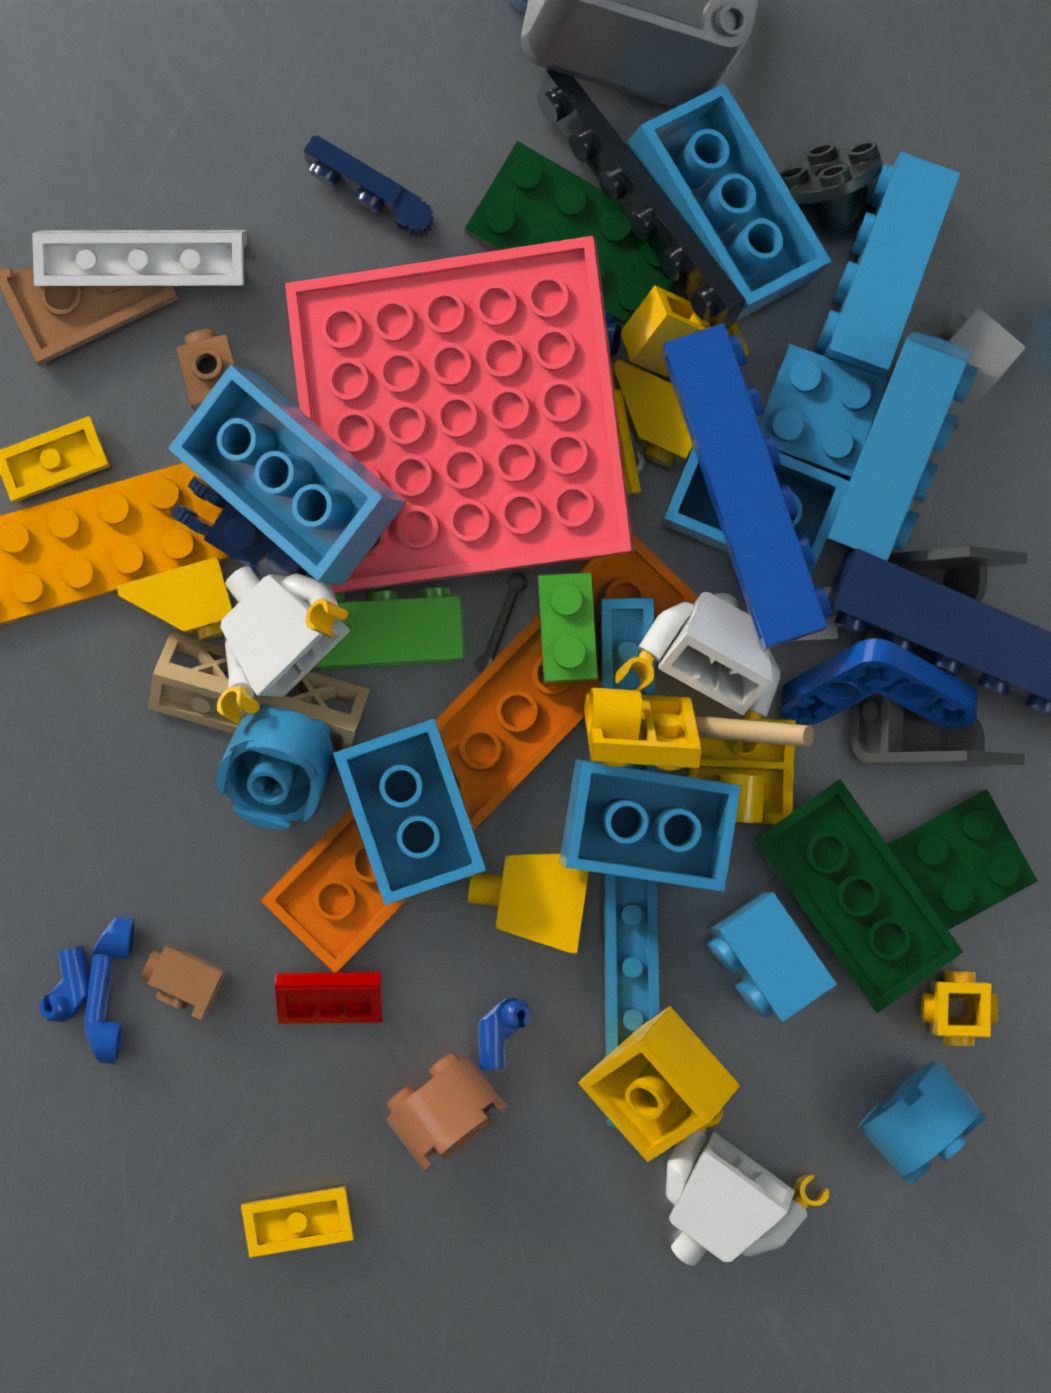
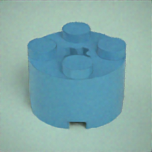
[216,703,335,830]
[859,1060,987,1185]

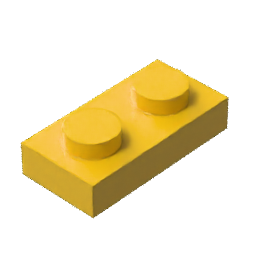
[0,416,111,503]
[241,1186,355,1258]

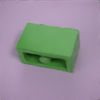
[538,572,598,685]

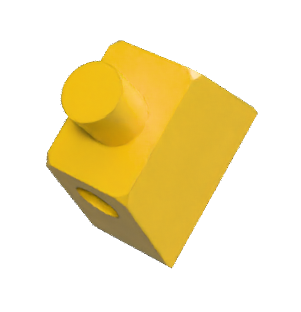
[467,854,589,954]

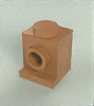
[176,328,236,412]
[141,945,227,1020]

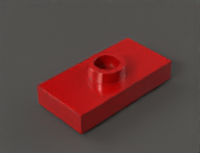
[275,972,383,1024]

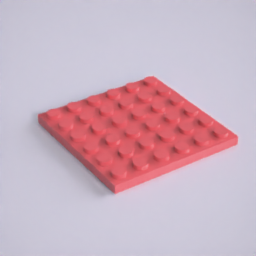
[285,236,635,594]

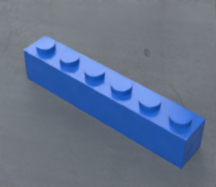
[661,323,832,651]

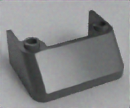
[521,0,759,108]
[850,546,1027,766]

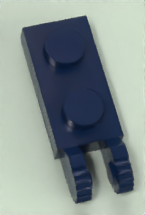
[304,135,434,238]
[170,476,307,577]

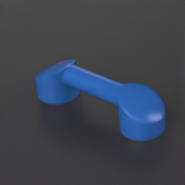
[84,916,135,1064]

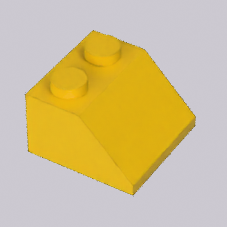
[578,1006,740,1162]

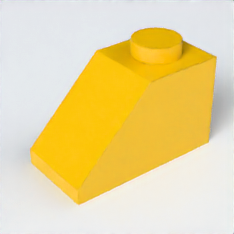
[620,285,750,379]
[612,359,693,468]
[116,557,235,641]

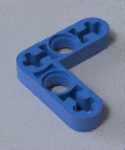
[781,639,978,729]

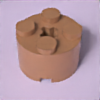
[386,1052,509,1172]

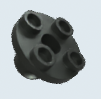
[779,141,883,232]

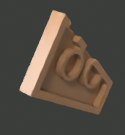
[0,267,179,366]

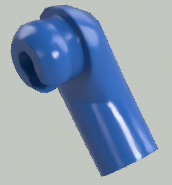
[40,946,89,1022]
[478,998,531,1070]

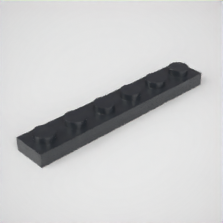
[537,69,746,329]

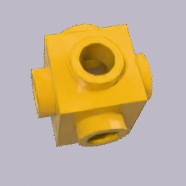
[920,971,999,1046]

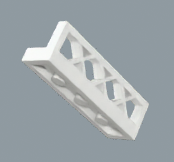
[32,230,247,286]

